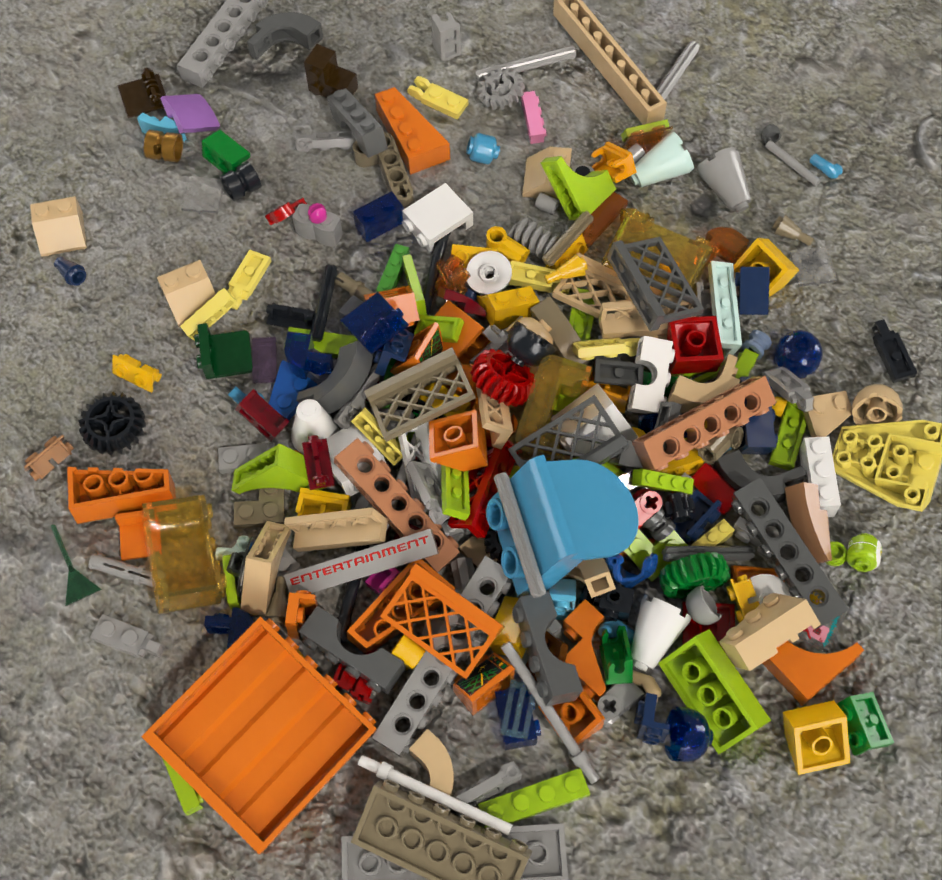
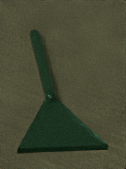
[51,524,102,606]

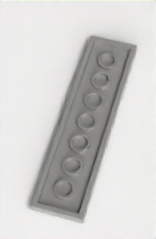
[341,823,568,880]

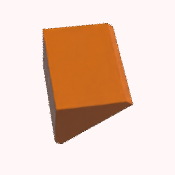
[538,689,605,745]

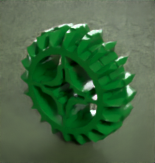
[659,552,730,599]

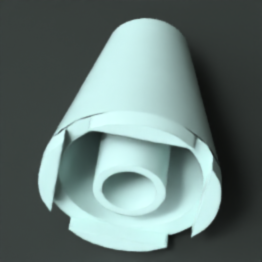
[629,131,694,187]

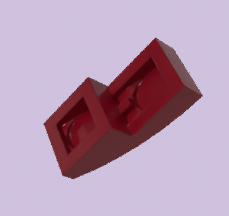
[437,286,487,316]

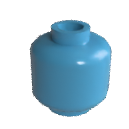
[466,133,500,165]

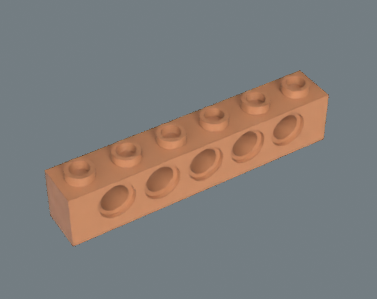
[632,376,777,472]
[334,438,460,573]

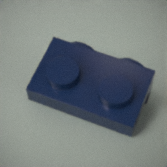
[374,326,414,376]
[669,489,722,545]
[634,693,670,745]

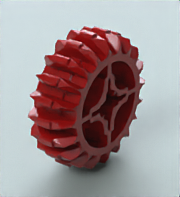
[470,349,536,407]

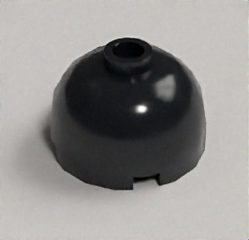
[506,320,557,367]

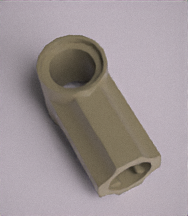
[698,426,744,464]

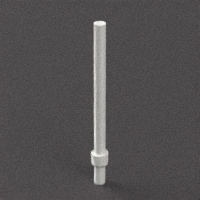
[358,755,513,836]

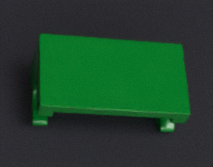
[202,130,250,173]
[599,626,633,685]

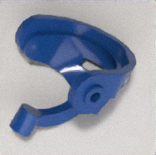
[605,553,658,589]

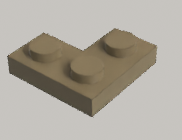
[234,488,285,529]

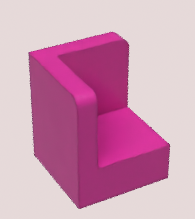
[365,568,400,595]

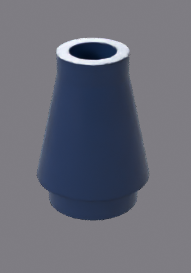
[54,256,86,286]

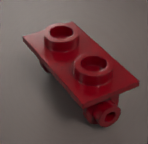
[302,435,335,490]

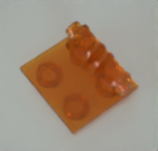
[621,125,673,153]

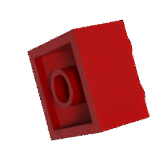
[667,316,724,374]

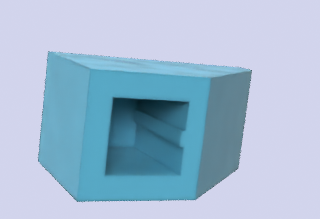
[549,579,576,620]

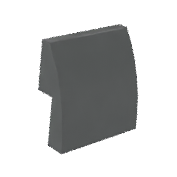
[593,353,644,387]

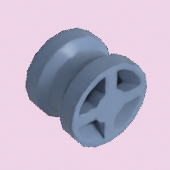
[741,330,772,360]

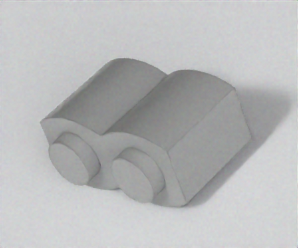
[292,204,343,247]

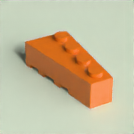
[375,87,450,175]
[67,467,177,524]
[347,559,456,655]

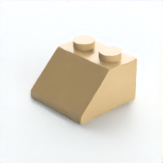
[522,146,572,200]
[30,196,87,257]
[157,260,216,327]

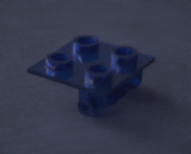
[340,292,409,354]

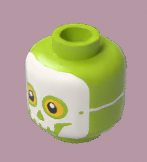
[846,533,882,572]

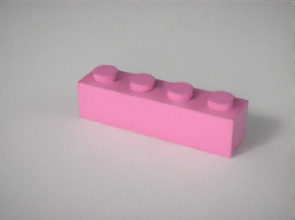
[521,91,546,144]

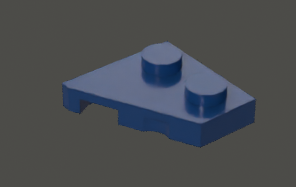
[269,360,318,420]

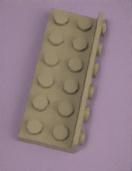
[351,779,532,880]

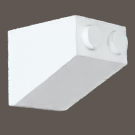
[551,383,638,454]

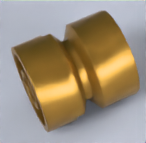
[144,130,183,163]

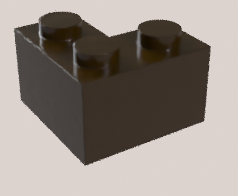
[304,44,358,98]

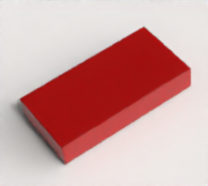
[692,463,736,515]

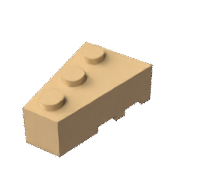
[719,593,821,671]

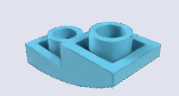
[137,112,187,142]

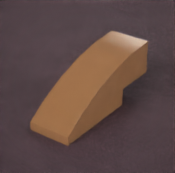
[785,482,832,564]

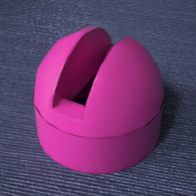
[308,203,327,224]

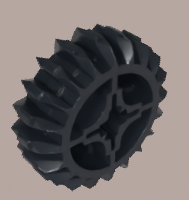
[78,392,146,456]

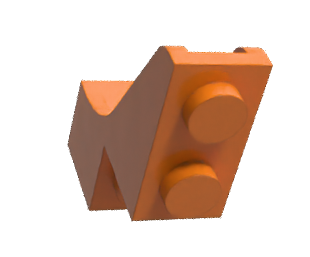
[563,599,606,703]

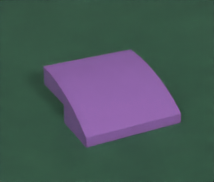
[161,94,220,133]

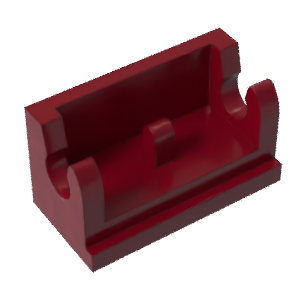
[235,389,290,442]

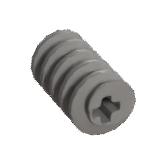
[508,216,559,259]

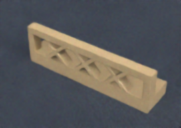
[599,296,697,339]
[476,387,513,449]
[284,507,388,552]

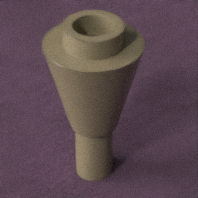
[772,214,814,246]
[265,576,288,625]

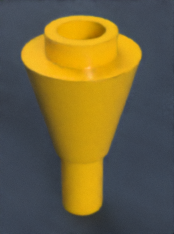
[544,254,588,284]

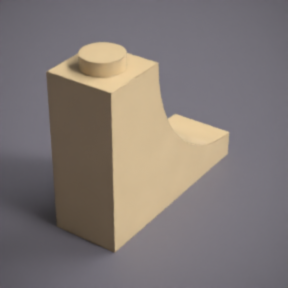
[240,521,291,616]

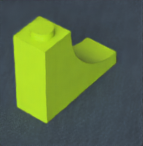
[541,156,616,221]
[231,443,324,495]

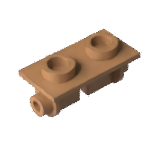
[24,434,74,481]

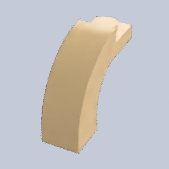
[667,354,740,413]
[562,558,616,598]
[409,729,454,805]

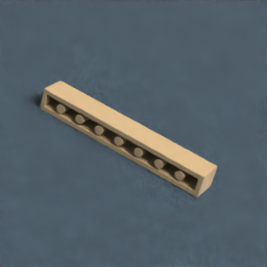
[553,0,667,125]

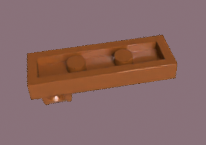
[582,192,628,248]

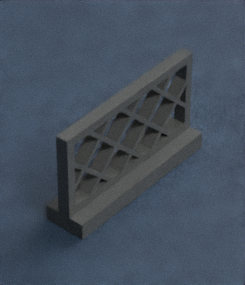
[607,237,704,331]
[508,395,629,468]

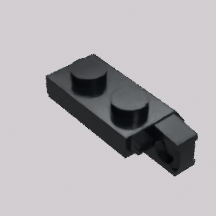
[872,319,917,383]

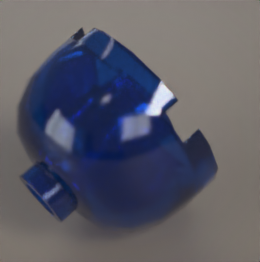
[773,330,823,379]
[665,706,713,762]

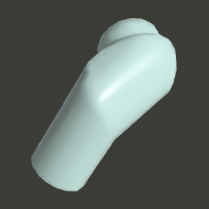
[215,535,250,560]

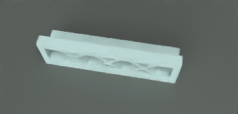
[708,261,742,358]

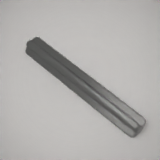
[662,545,755,562]

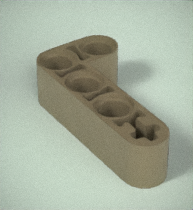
[353,132,414,213]

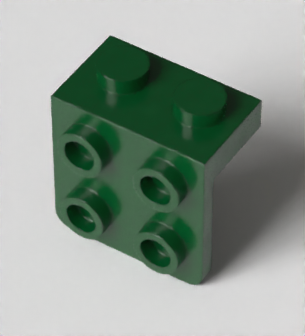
[194,323,253,379]

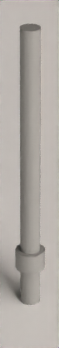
[501,641,600,784]

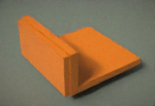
[115,509,162,561]

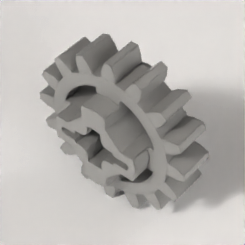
[477,67,525,110]

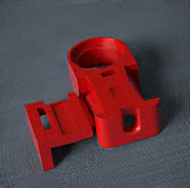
[265,198,307,225]
[333,649,378,705]

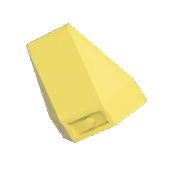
[832,420,942,512]

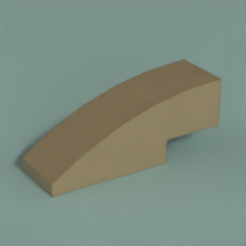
[530,297,592,373]

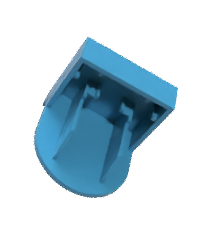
[486,455,639,596]

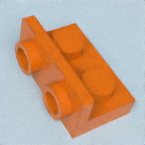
[285,590,318,639]

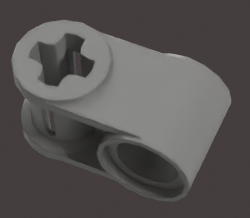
[597,682,644,725]

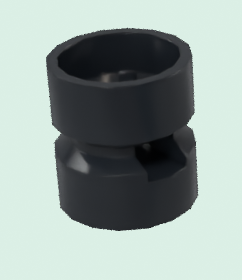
[220,161,262,202]

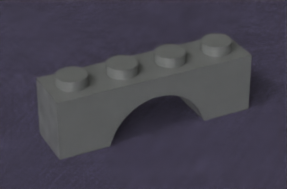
[327,88,388,158]
[512,592,583,707]
[299,606,406,695]

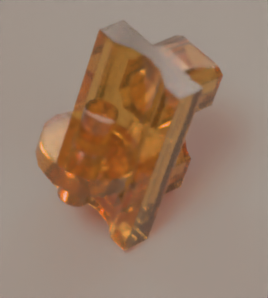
[435,254,471,295]

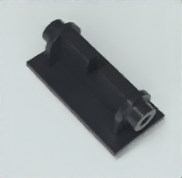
[266,302,315,330]

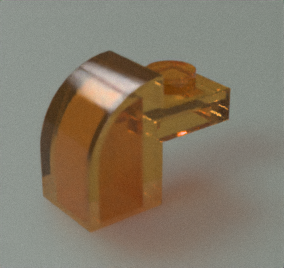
[696,227,750,269]

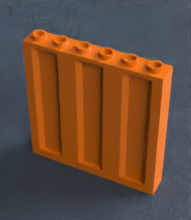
[141,616,377,855]

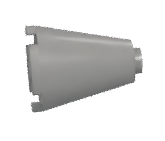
[697,147,751,213]

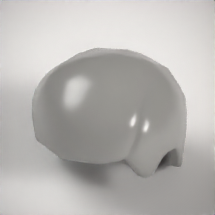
[685,585,722,625]

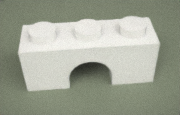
[627,336,675,416]
[799,437,841,517]

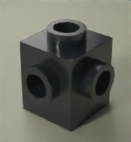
[594,582,635,622]

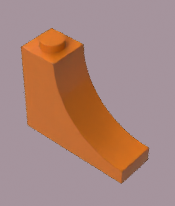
[434,300,490,364]
[762,641,864,706]

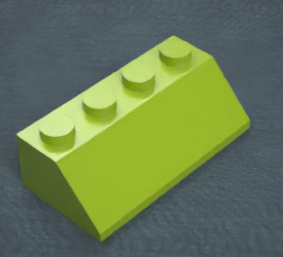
[658,629,771,755]

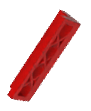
[448,439,518,538]

